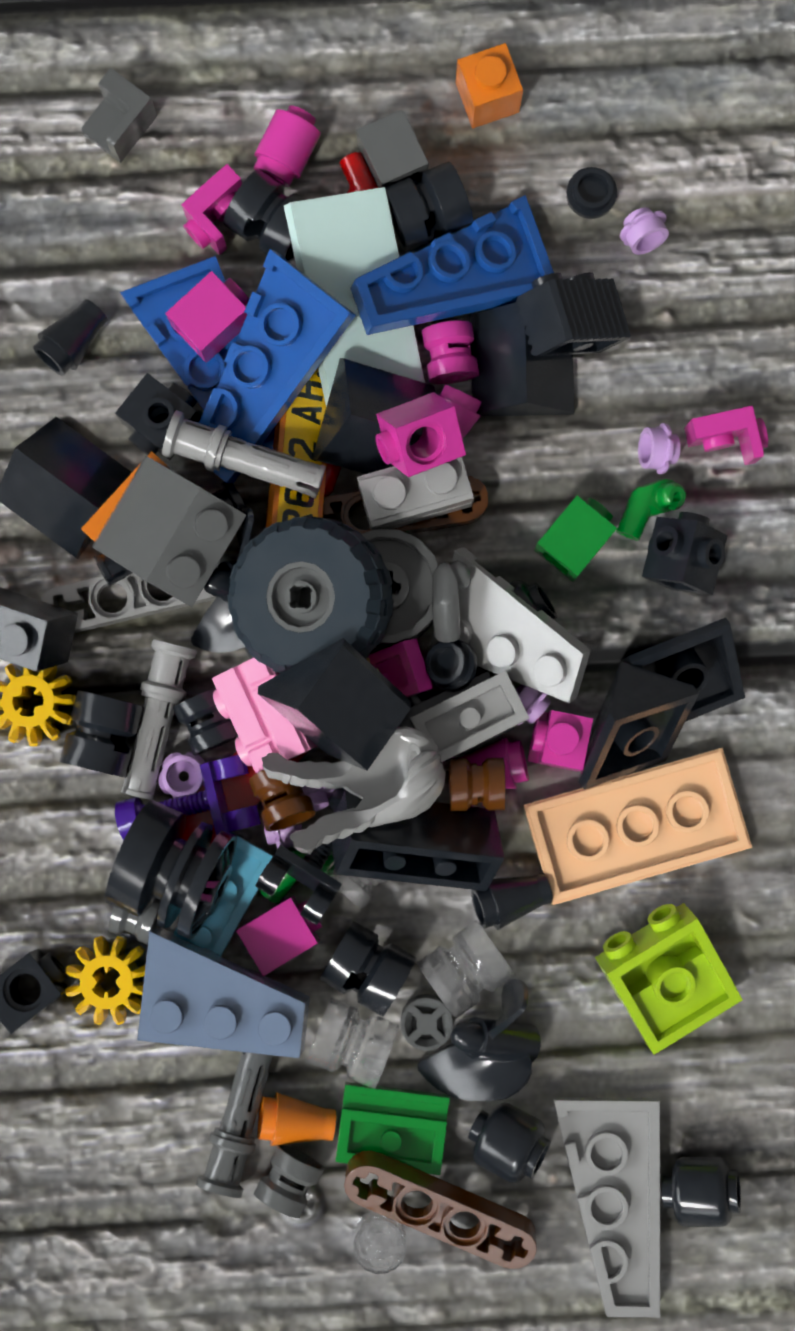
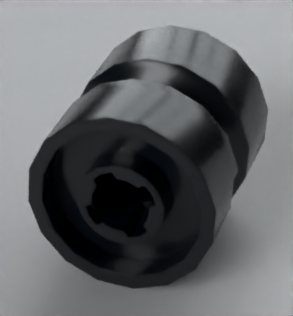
[385,161,474,251]
[223,169,306,262]
[59,691,144,778]
[319,920,417,1017]

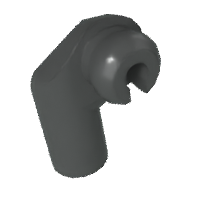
[432,560,471,642]

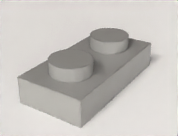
[410,671,529,763]

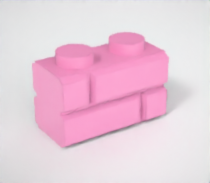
[212,658,317,773]

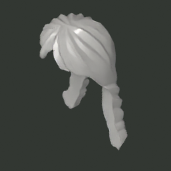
[261,727,445,854]

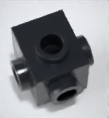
[115,373,200,461]
[642,512,728,595]

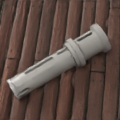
[162,410,326,499]
[121,639,198,800]

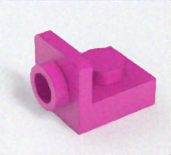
[181,164,242,255]
[684,405,768,465]
[367,638,433,698]

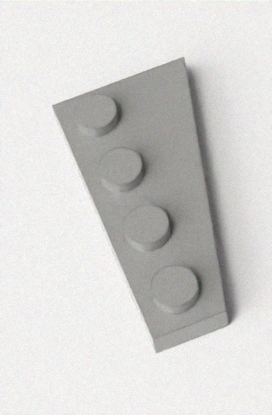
[553,1097,660,1318]

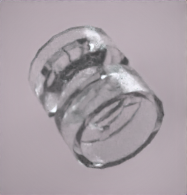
[417,920,516,1018]
[306,997,400,1089]

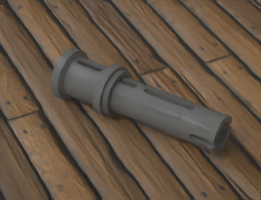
[196,1052,274,1198]

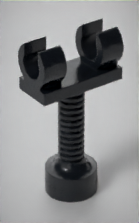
[255,788,346,925]

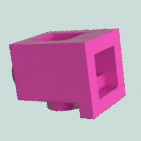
[527,710,593,772]

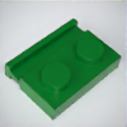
[335,1082,450,1175]

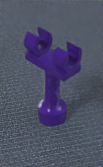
[115,755,261,840]

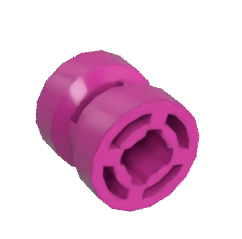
[422,321,479,384]

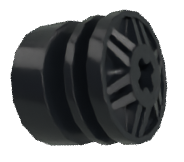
[105,800,237,939]

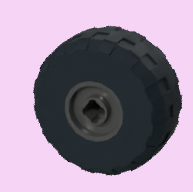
[227,516,394,674]

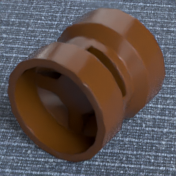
[449,758,505,811]
[249,770,316,832]

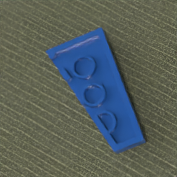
[350,195,554,335]
[199,249,356,483]
[120,256,275,449]

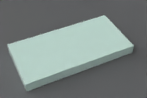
[284,187,425,407]

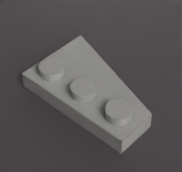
[430,547,591,703]

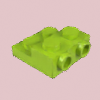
[595,903,743,1055]

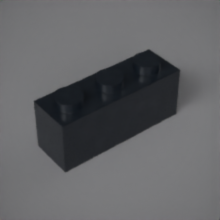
[332,791,505,891]

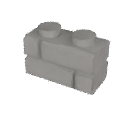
[357,457,474,530]

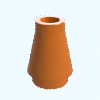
[257,1092,336,1146]

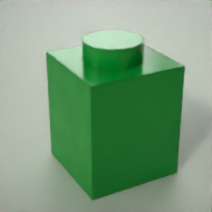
[534,496,617,582]

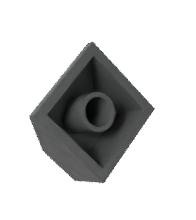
[92,456,246,607]

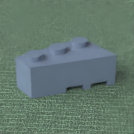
[137,927,310,1058]

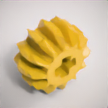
[0,664,76,747]
[65,935,146,1025]

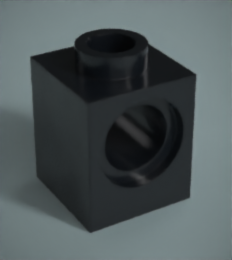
[0,949,68,1034]

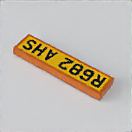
[266,368,327,528]

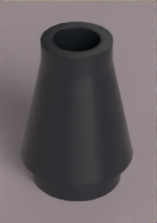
[33,299,108,376]
[471,873,553,930]

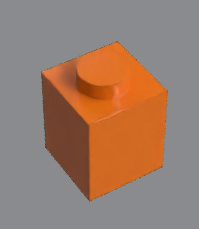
[455,43,523,129]

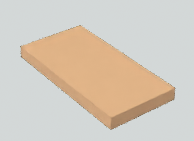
[523,748,752,905]

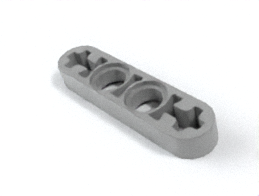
[40,554,232,633]

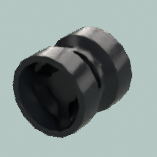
[173,688,239,756]

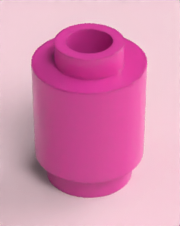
[253,105,321,187]

